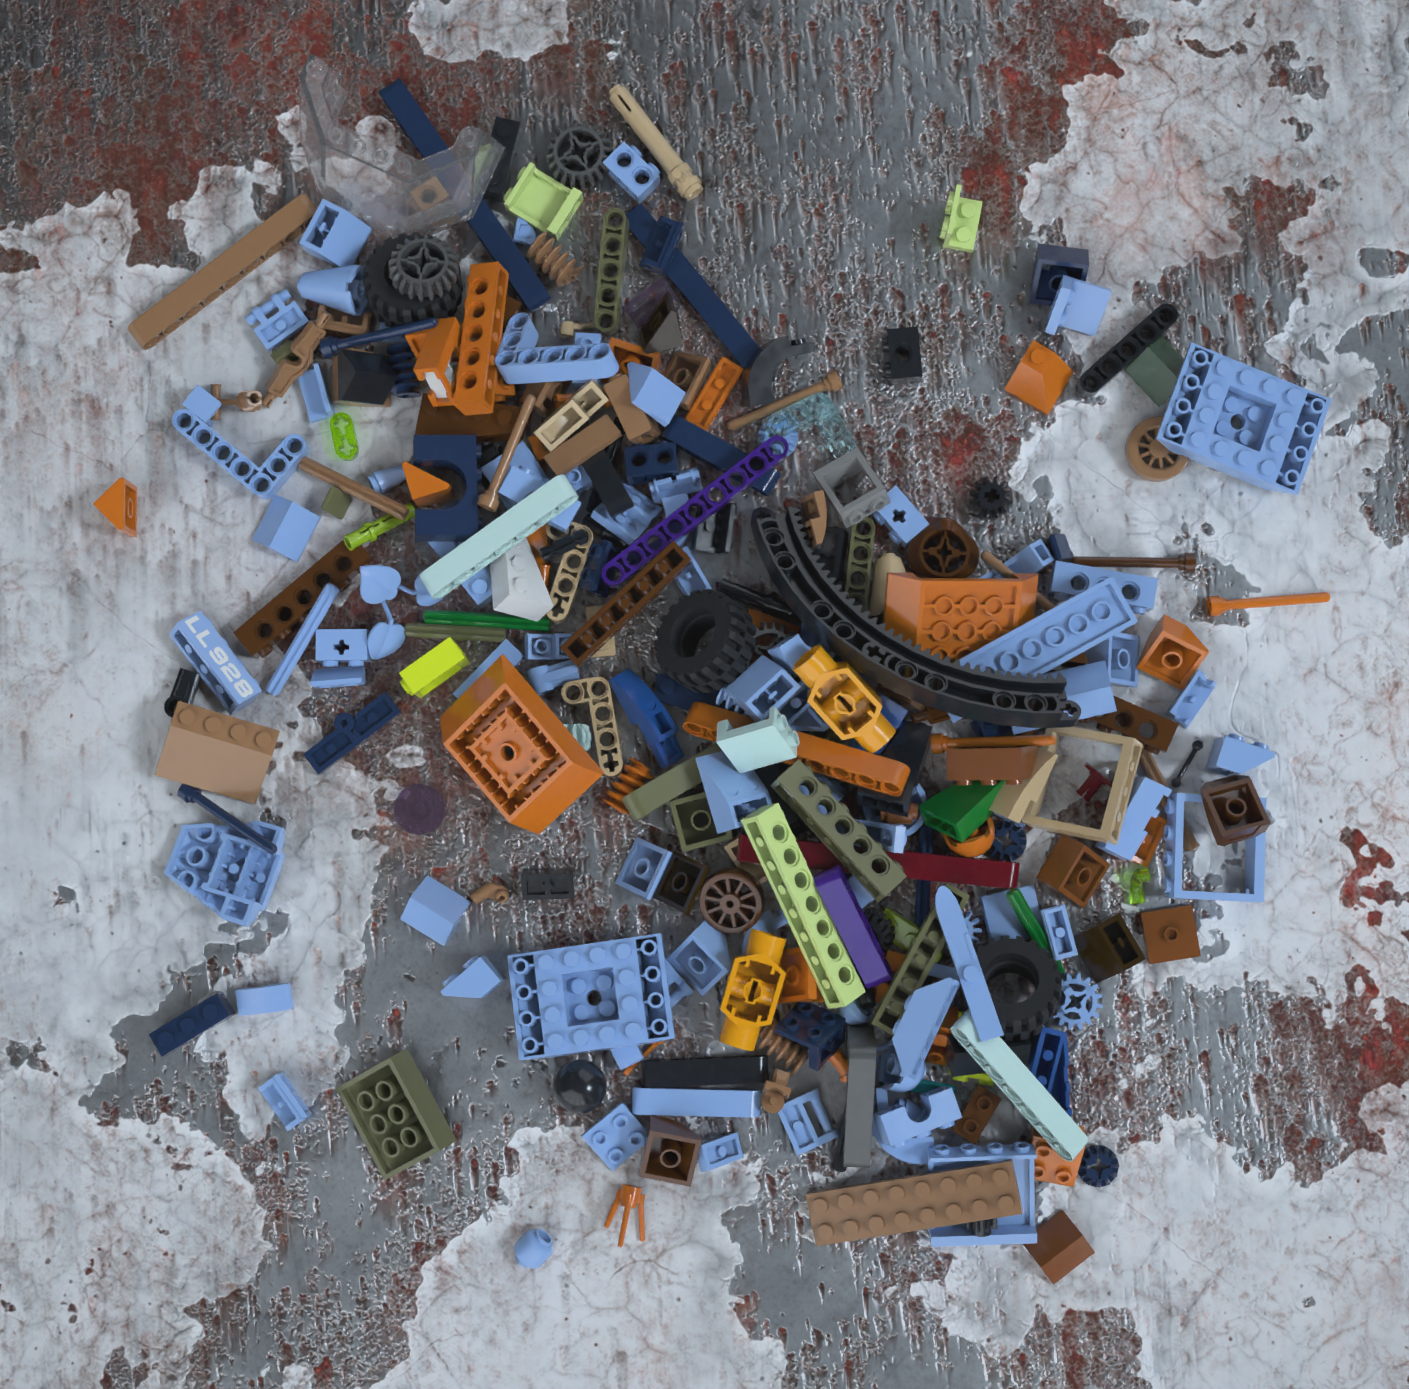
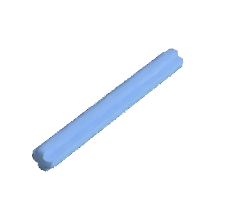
[266,583,339,696]

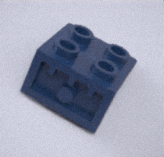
[775,1002,846,1072]

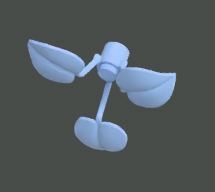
[360,565,445,660]

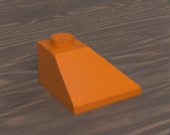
[1004,340,1074,416]
[1136,614,1209,690]

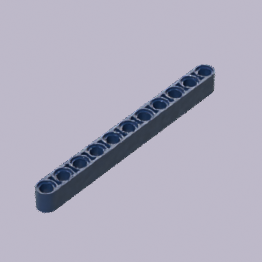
[378,78,552,313]

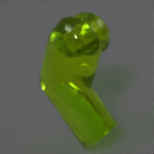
[1130,868,1151,905]

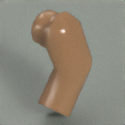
[470,882,509,905]

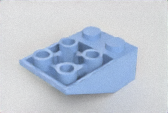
[695,751,772,834]

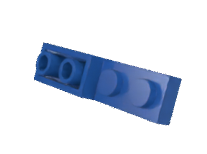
[608,668,685,769]

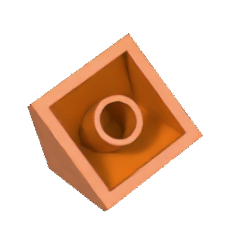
[601,337,661,383]
[402,461,456,508]
[93,478,137,537]

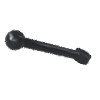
[1171,740,1203,788]

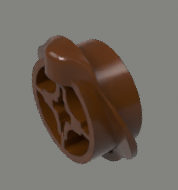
[908,517,979,578]

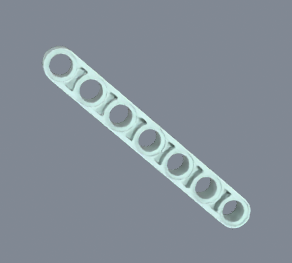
[419,474,579,599]
[950,1009,1089,1162]

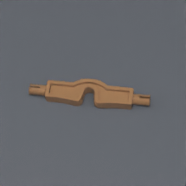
[262,310,332,408]

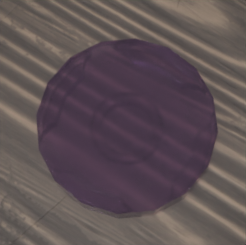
[394,784,446,835]

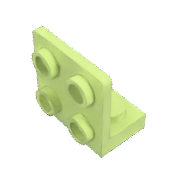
[940,184,983,253]

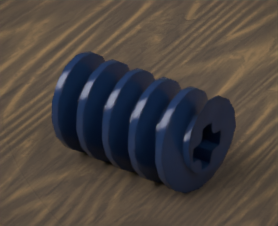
[386,342,421,398]

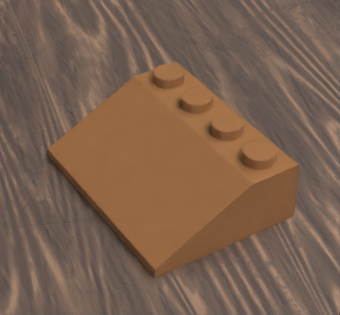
[154,701,280,804]

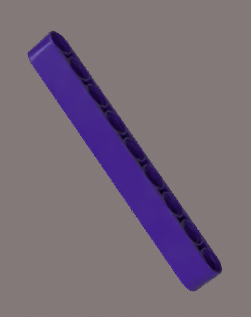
[602,436,789,588]

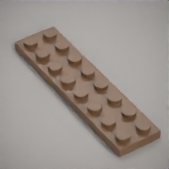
[805,1159,1023,1246]

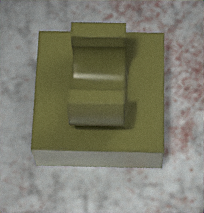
[270,340,299,365]

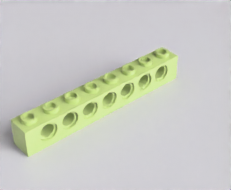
[741,803,866,1009]

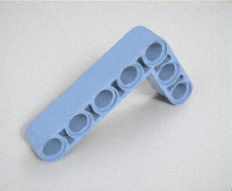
[495,312,619,384]
[172,409,310,500]

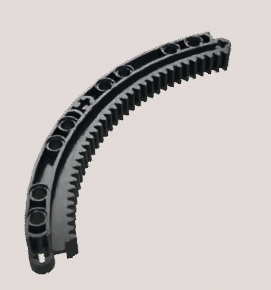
[750,506,1081,728]

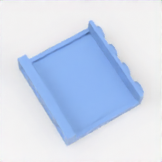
[927,1141,1037,1247]

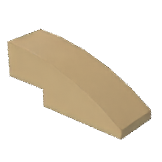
[534,379,609,452]
[989,747,1058,824]

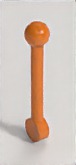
[622,1041,664,1076]

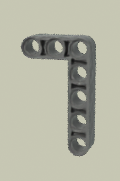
[843,1024,876,1168]

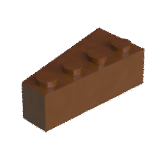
[415,393,526,444]

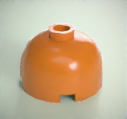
[942,816,995,858]

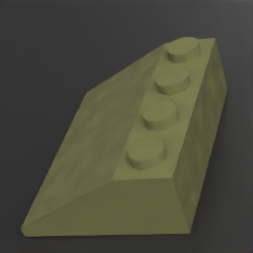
[336,1049,457,1180]

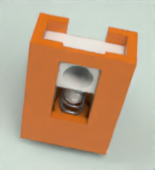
[404,317,462,407]

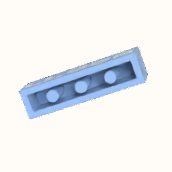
[169,610,262,715]

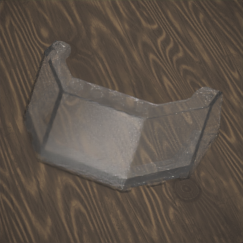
[299,53,505,238]

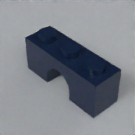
[148,992,236,1057]

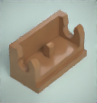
[317,304,374,338]

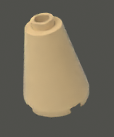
[869,553,906,625]

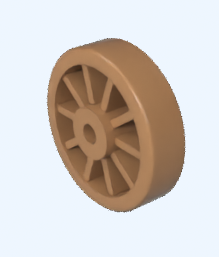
[1125,416,1190,482]

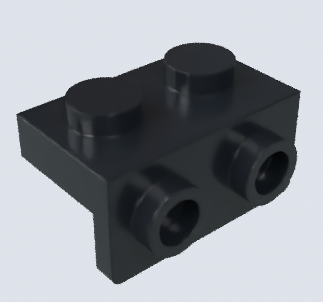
[691,501,737,555]

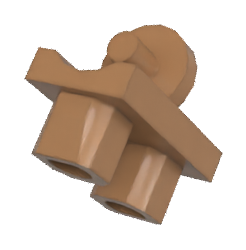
[761,1069,792,1114]

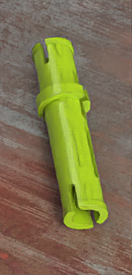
[343,502,415,551]

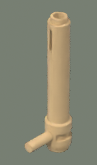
[608,84,703,201]

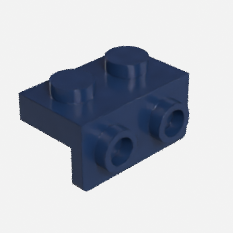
[578,539,622,598]

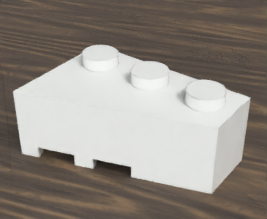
[490,538,554,622]

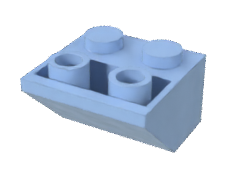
[299,199,372,267]
[725,655,801,723]
[1205,733,1276,776]
[440,956,506,998]

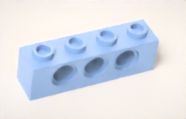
[1048,560,1158,615]

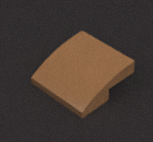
[800,490,827,548]

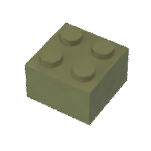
[669,792,733,853]

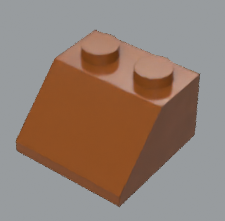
[1036,834,1110,908]

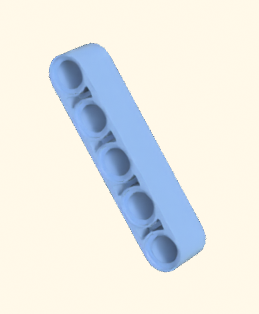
[632,1086,760,1117]

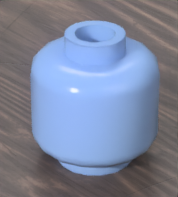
[514,1229,553,1269]

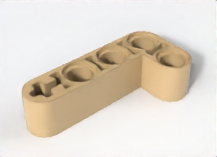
[546,522,594,624]
[561,677,624,777]

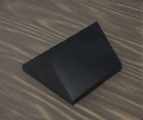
[337,349,398,406]

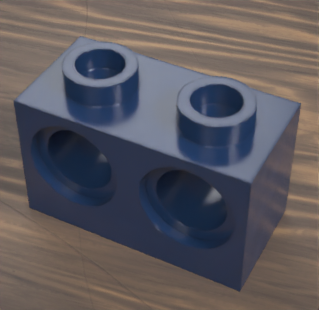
[624,441,679,485]

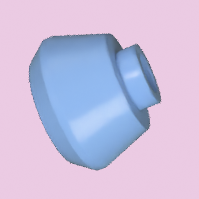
[838,998,872,1025]

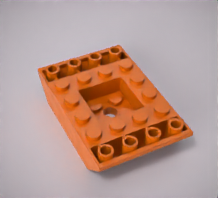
[440,654,604,834]

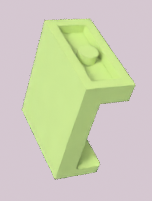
[503,162,584,241]

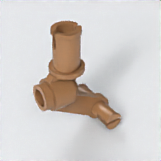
[210,384,262,421]

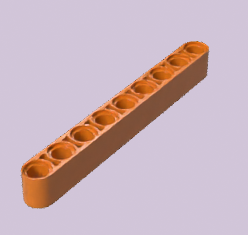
[683,702,910,796]

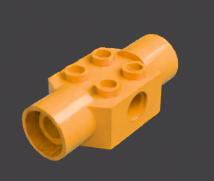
[792,644,896,753]
[719,929,787,1051]

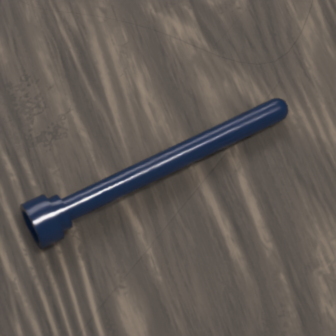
[320,317,438,359]
[177,783,278,854]

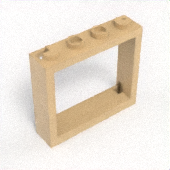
[1021,727,1143,845]

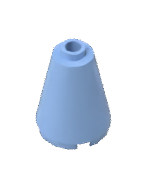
[297,264,368,316]

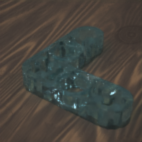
[765,392,857,459]

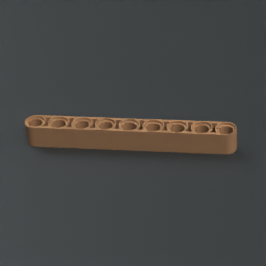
[127,193,317,350]

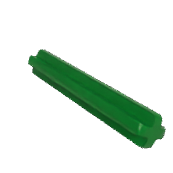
[1006,888,1065,976]

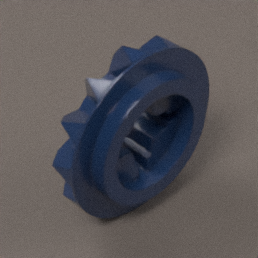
[987,821,1027,862]
[1078,1145,1119,1188]

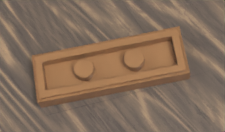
[543,414,622,476]

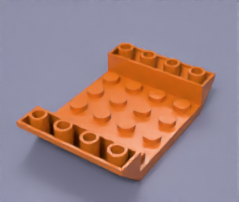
[883,572,1038,663]

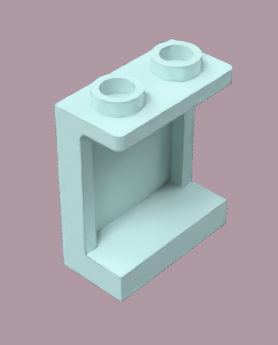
[716,706,800,773]

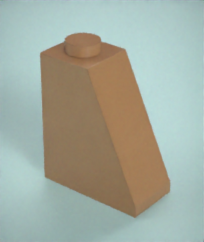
[603,373,662,445]

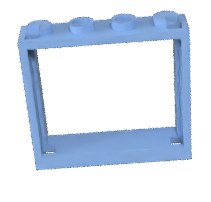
[1162,793,1267,902]

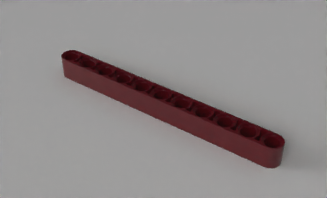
[736,834,1020,889]

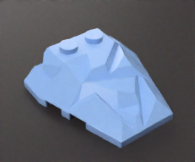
[164,821,285,927]

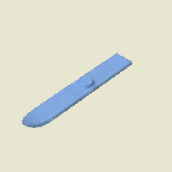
[935,886,1004,1042]

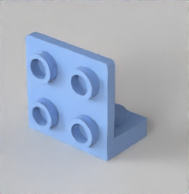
[1045,275,1111,336]

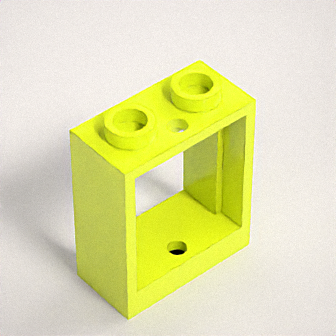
[399,637,471,698]

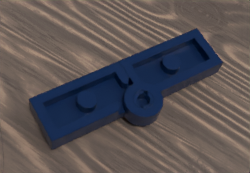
[303,692,402,775]

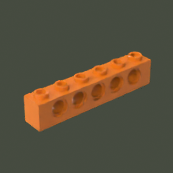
[453,261,509,416]

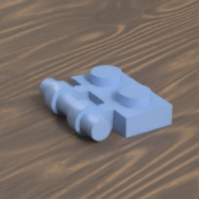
[244,288,309,352]

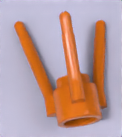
[604,1184,645,1247]

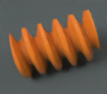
[601,756,655,815]

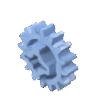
[1053,973,1103,1030]

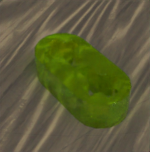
[330,412,359,461]

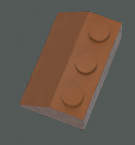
[946,746,1038,785]

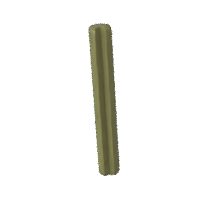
[405,623,506,642]

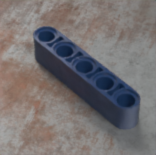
[660,414,782,497]

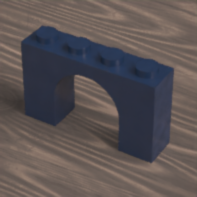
[413,435,483,542]

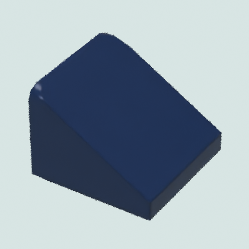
[1047,534,1072,562]

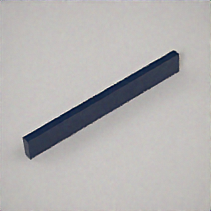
[621,203,759,369]

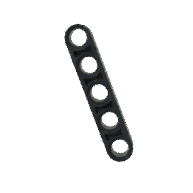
[1076,303,1178,398]
[568,420,634,518]
[640,1055,769,1088]

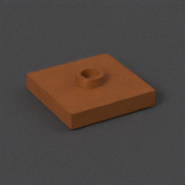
[1139,905,1201,964]

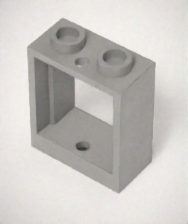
[813,447,891,528]

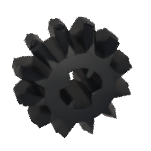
[969,476,1013,520]

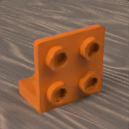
[1030,1124,1085,1187]

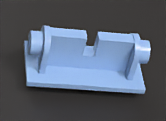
[648,467,703,504]

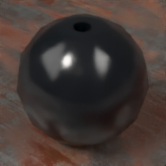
[553,1059,606,1114]

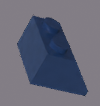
[1029,243,1089,306]

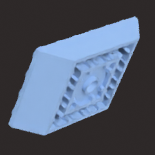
[1156,342,1332,495]
[507,933,675,1060]

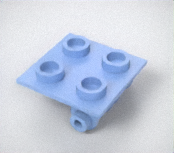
[581,1102,647,1171]

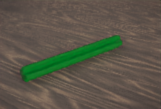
[424,610,551,631]

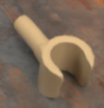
[560,321,595,338]

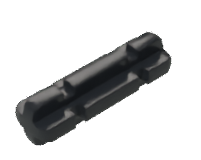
[539,529,589,562]

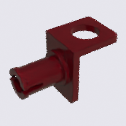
[1076,762,1114,802]

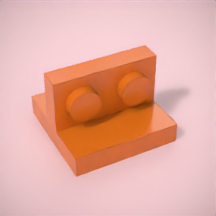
[778,947,824,1004]

